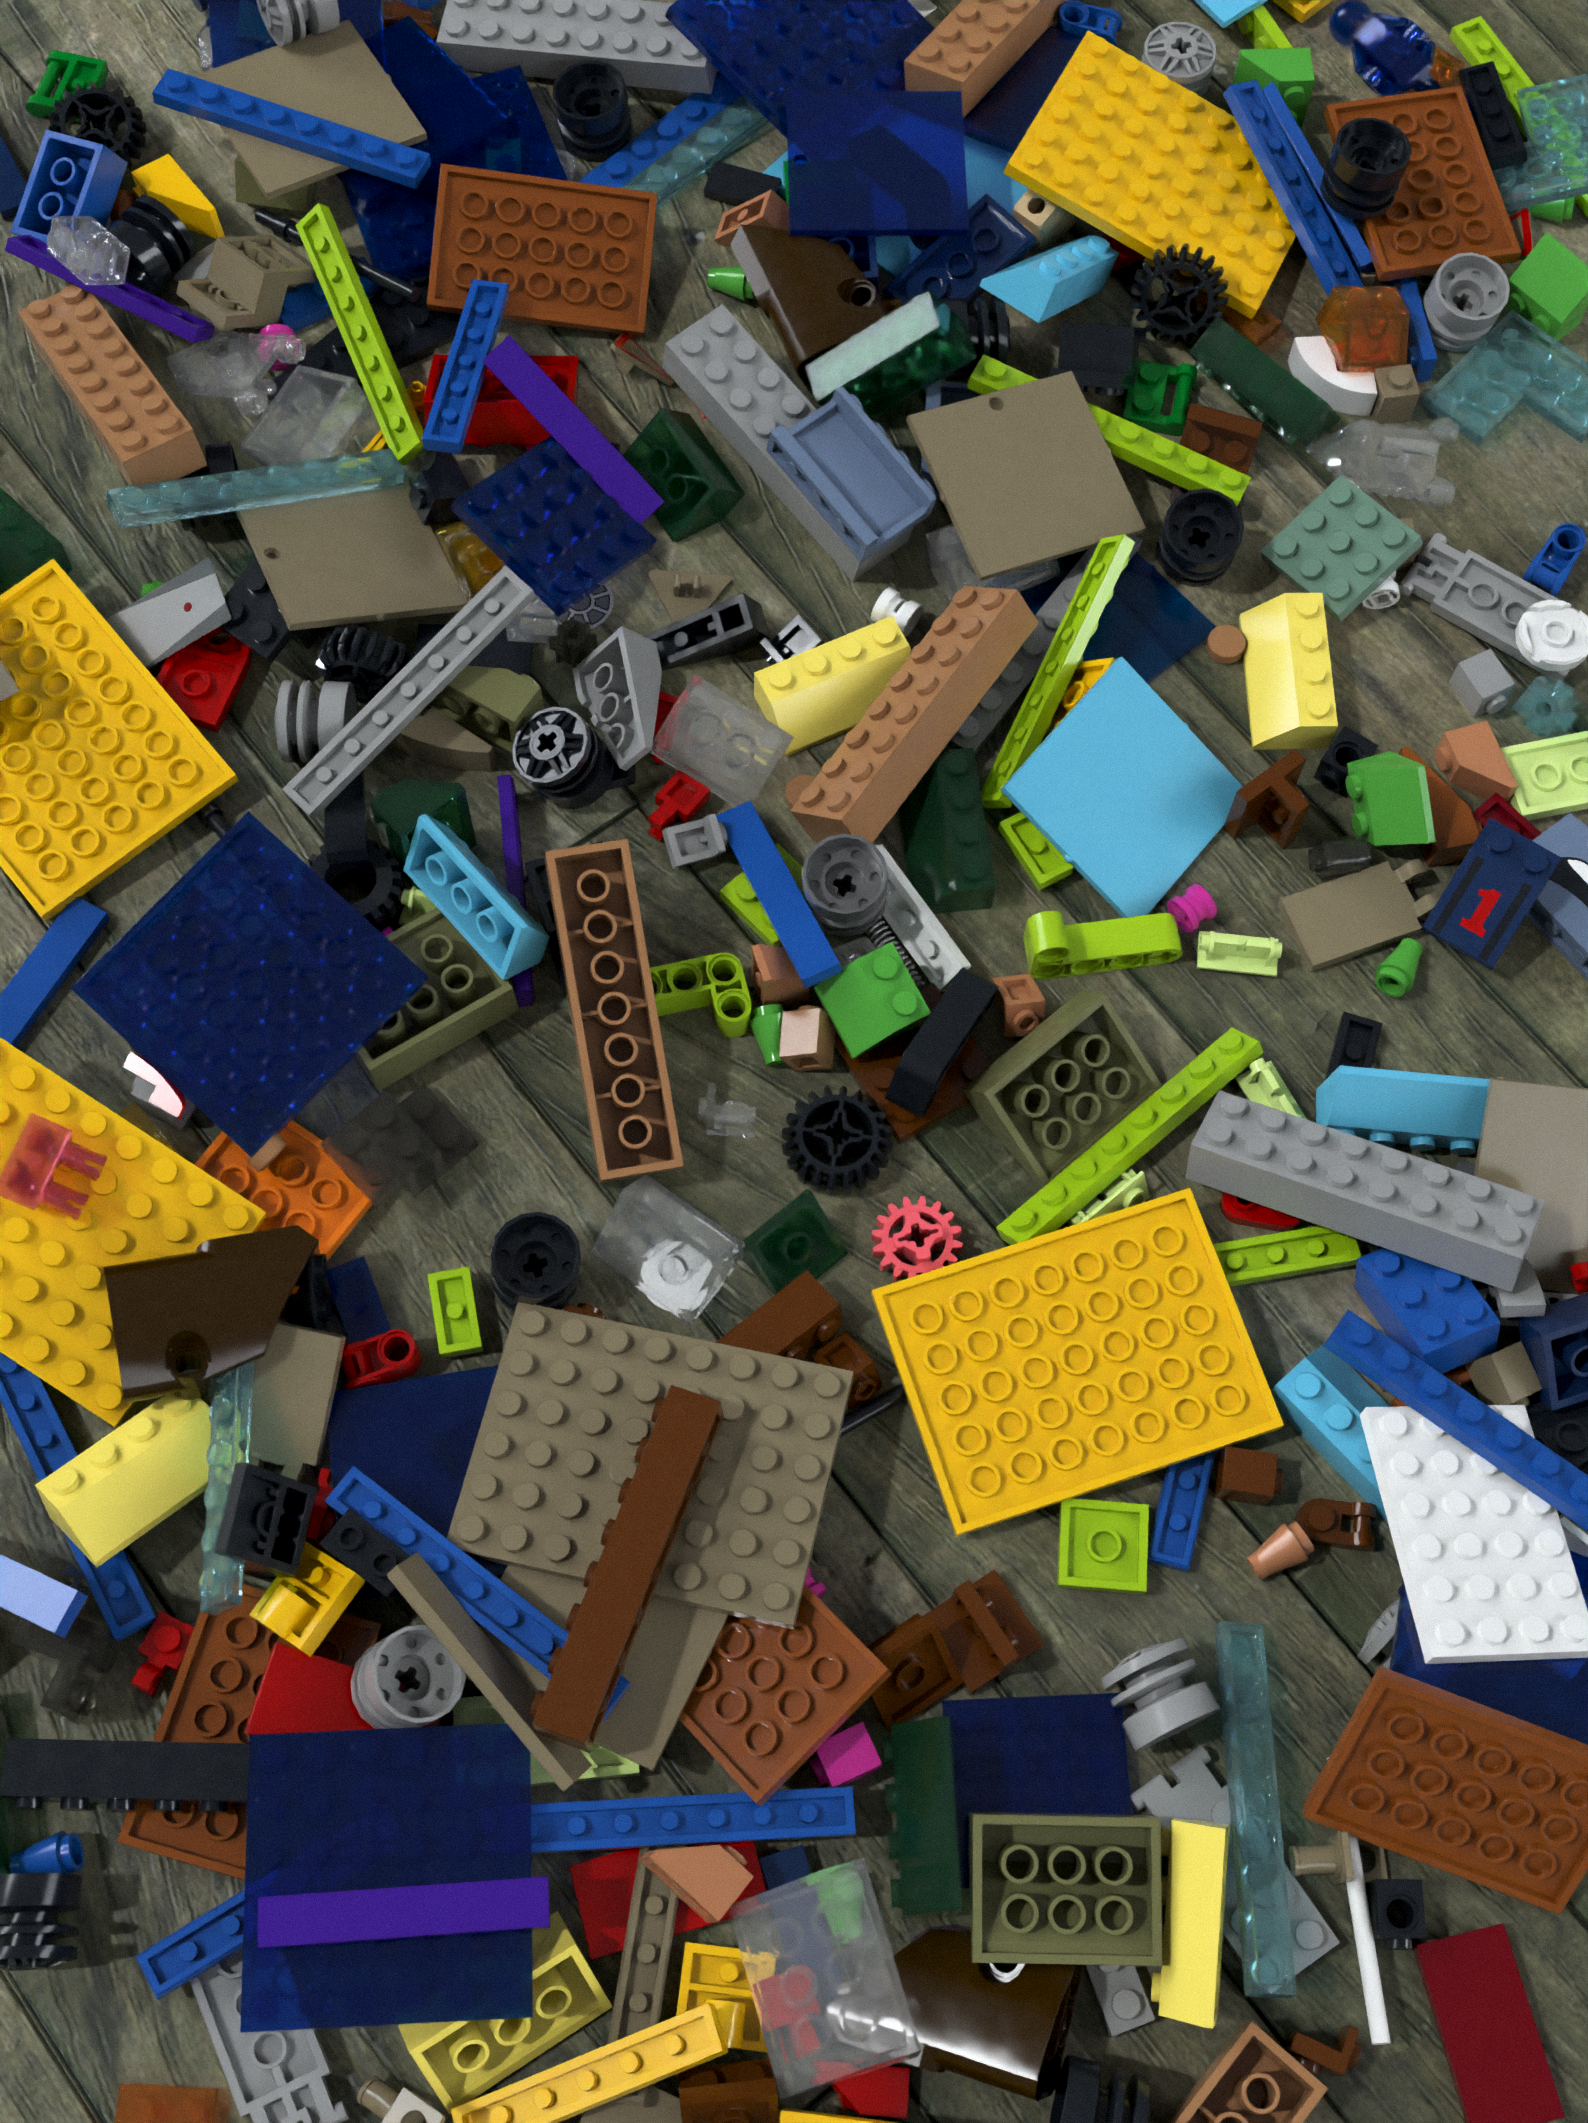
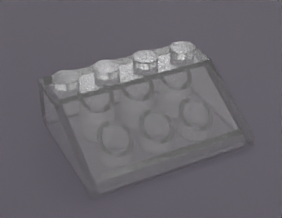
[729,1857,921,2100]

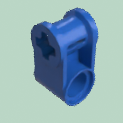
[1054,0,1123,50]
[1522,523,1586,597]

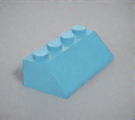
[979,235,1119,323]
[403,814,550,981]
[1316,1065,1489,1155]
[1271,1344,1390,1523]

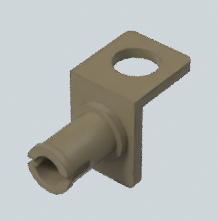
[1289,1831,1388,1885]
[357,2076,445,2123]

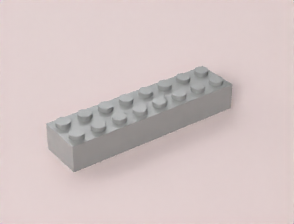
[436,0,724,94]
[662,304,913,582]
[1185,1090,1545,1292]

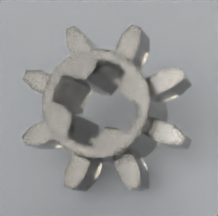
[549,617,597,668]

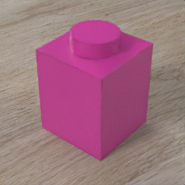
[808,1722,882,1788]

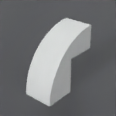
[1288,336,1378,416]

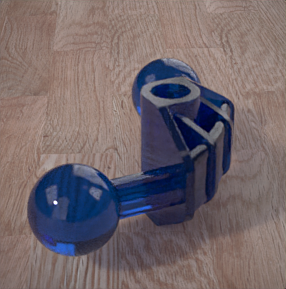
[1329,0,1472,114]

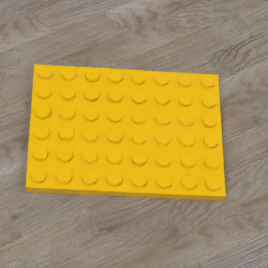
[1003,30,1325,320]
[0,558,239,922]
[0,1037,268,1428]
[871,1188,1284,1537]

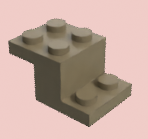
[176,235,316,331]

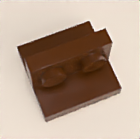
[1179,403,1263,474]
[1223,748,1310,850]
[928,1569,1045,1695]
[866,1613,963,1732]
[679,2058,780,2123]

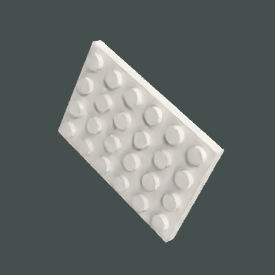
[1359,1405,1588,1664]

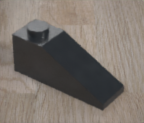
[644,593,771,671]

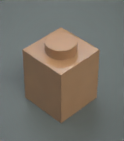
[779,1005,836,1072]

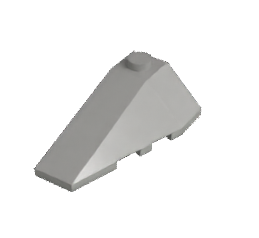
[572,626,662,771]

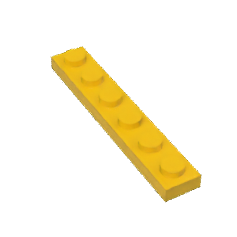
[451,2003,729,2123]

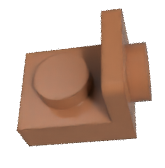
[992,974,1046,1038]

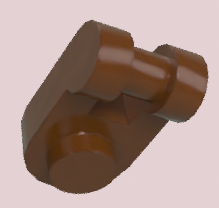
[1294,1498,1376,1551]

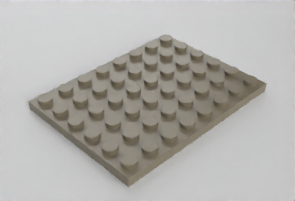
[447,1302,854,1630]

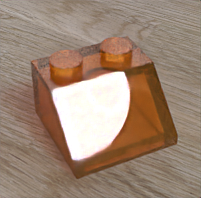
[1315,286,1409,372]

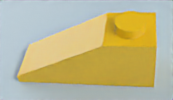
[131,154,225,239]

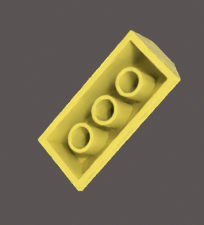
[1239,593,1338,750]
[754,616,911,757]
[35,1393,245,1568]
[1151,1818,1230,2029]
[394,1911,613,2114]

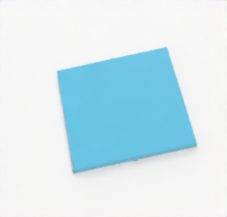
[1000,656,1243,918]

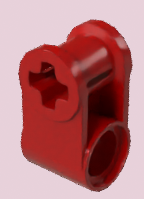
[341,1329,422,1396]

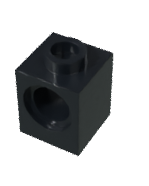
[1314,726,1379,797]
[1365,1879,1426,1950]

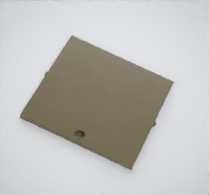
[193,19,427,200]
[906,371,1146,581]
[227,473,468,631]
[1468,1077,1588,1294]
[465,1565,729,1772]

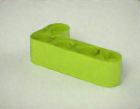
[1023,911,1183,980]
[650,952,751,1038]

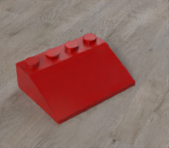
[423,355,579,448]

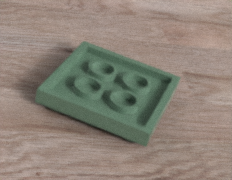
[1260,475,1423,622]

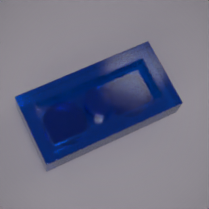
[327,1256,392,1343]

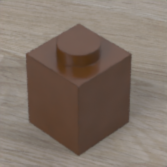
[1214,1446,1283,1506]

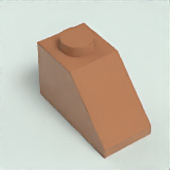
[714,189,800,247]
[1435,721,1518,802]
[751,944,810,1009]
[638,1845,754,1923]

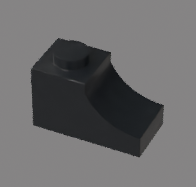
[409,450,474,525]

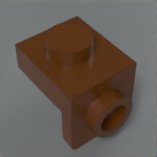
[1283,2025,1362,2077]

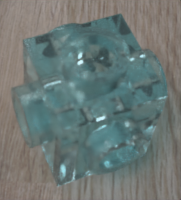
[1512,675,1582,736]

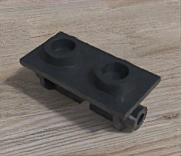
[286,1244,332,1331]
[319,1508,410,1598]

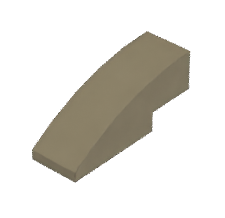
[389,706,496,772]

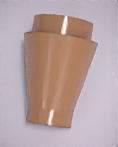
[1246,1521,1315,1580]

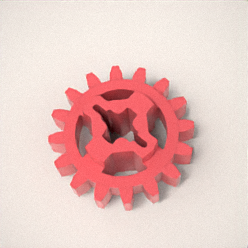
[871,1196,963,1283]

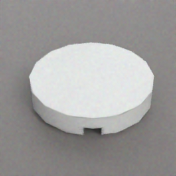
[1515,599,1588,672]

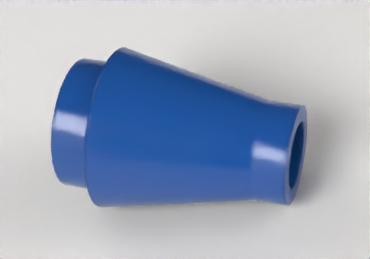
[9,1831,84,1874]

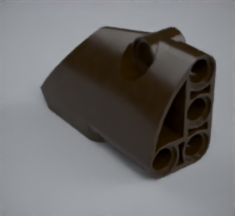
[730,224,902,394]
[104,1225,319,1404]
[824,1929,1083,2101]

